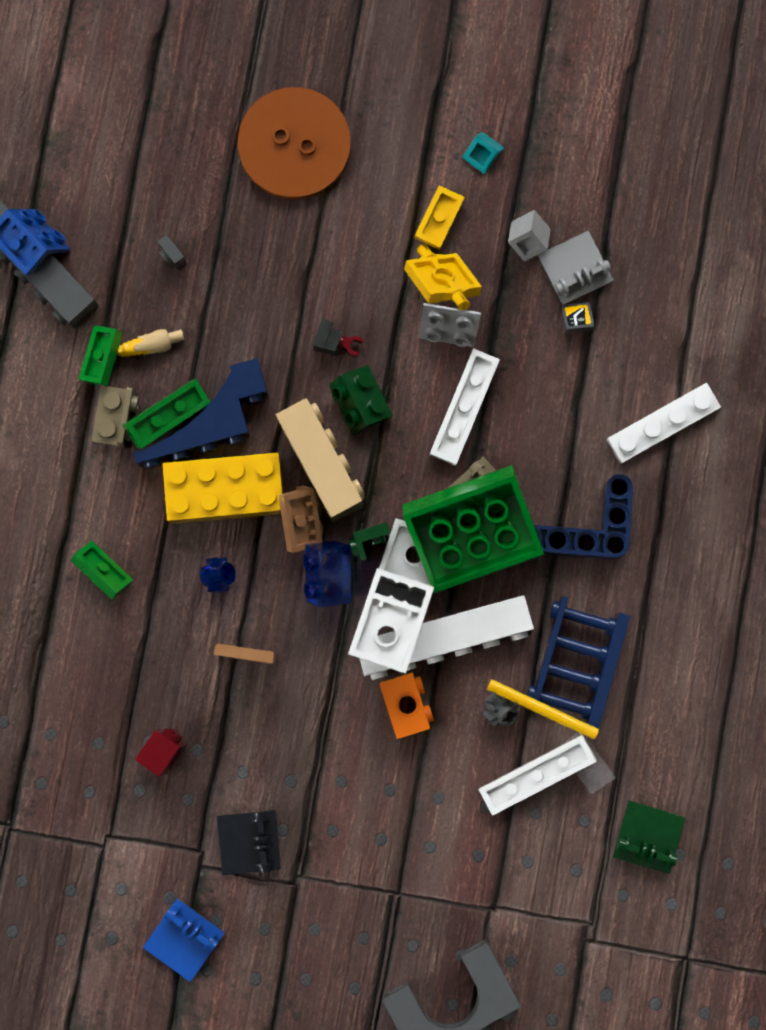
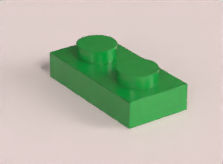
[78,325,123,387]
[70,541,133,600]

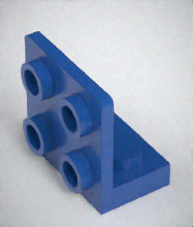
[0,209,71,275]

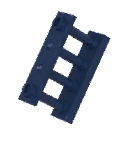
[527,596,630,729]

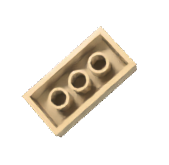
[276,398,365,523]

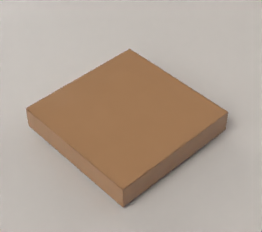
[214,643,278,665]

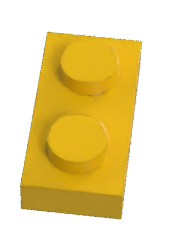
[414,185,465,250]

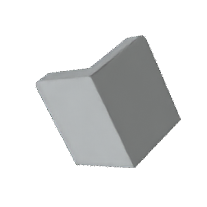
[508,209,551,262]

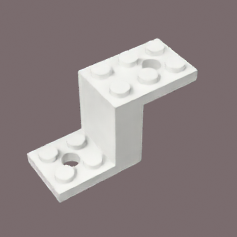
[348,518,434,673]

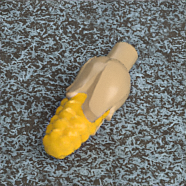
[117,329,185,357]

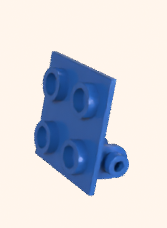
[142,898,225,982]

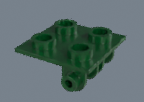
[613,800,685,874]

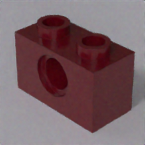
[135,728,186,777]

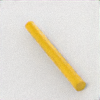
[487,679,599,740]

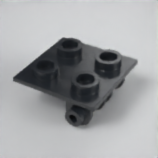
[217,810,281,875]

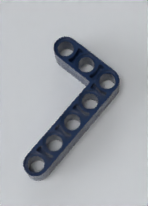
[534,474,633,560]

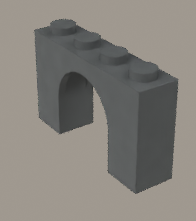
[382,938,521,1030]

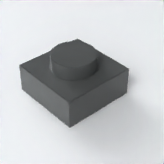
[158,235,187,270]

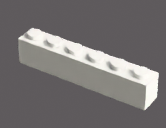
[359,595,534,680]

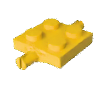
[404,244,482,311]

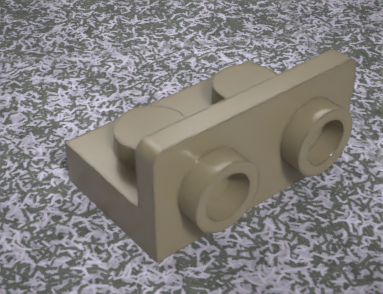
[91,386,140,448]

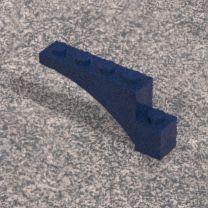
[133,358,269,470]

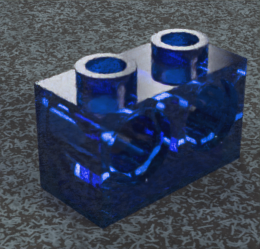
[303,540,351,607]

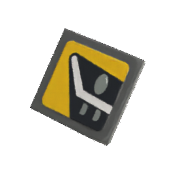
[561,302,594,334]

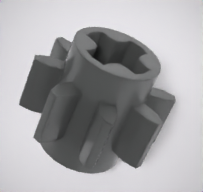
[483,693,520,728]

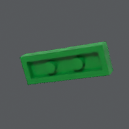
[123,379,210,449]

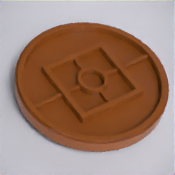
[238,87,351,200]

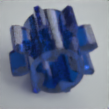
[200,557,236,592]

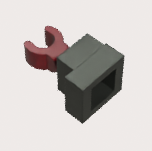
[313,318,363,357]

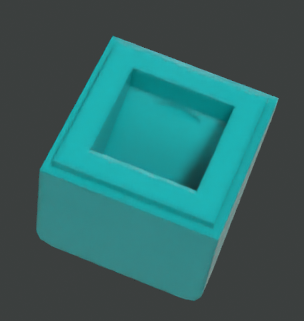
[462,132,504,174]

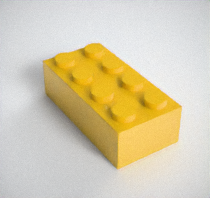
[162,452,284,524]

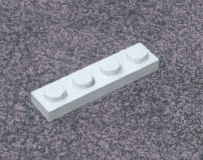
[430,349,500,466]
[606,383,721,464]
[478,735,597,816]

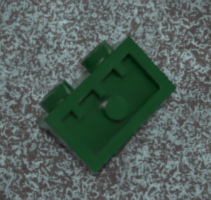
[349,522,390,562]

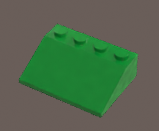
[403,465,544,593]

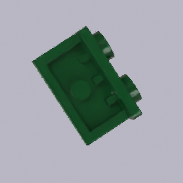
[329,365,393,435]

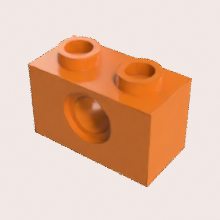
[379,672,434,739]

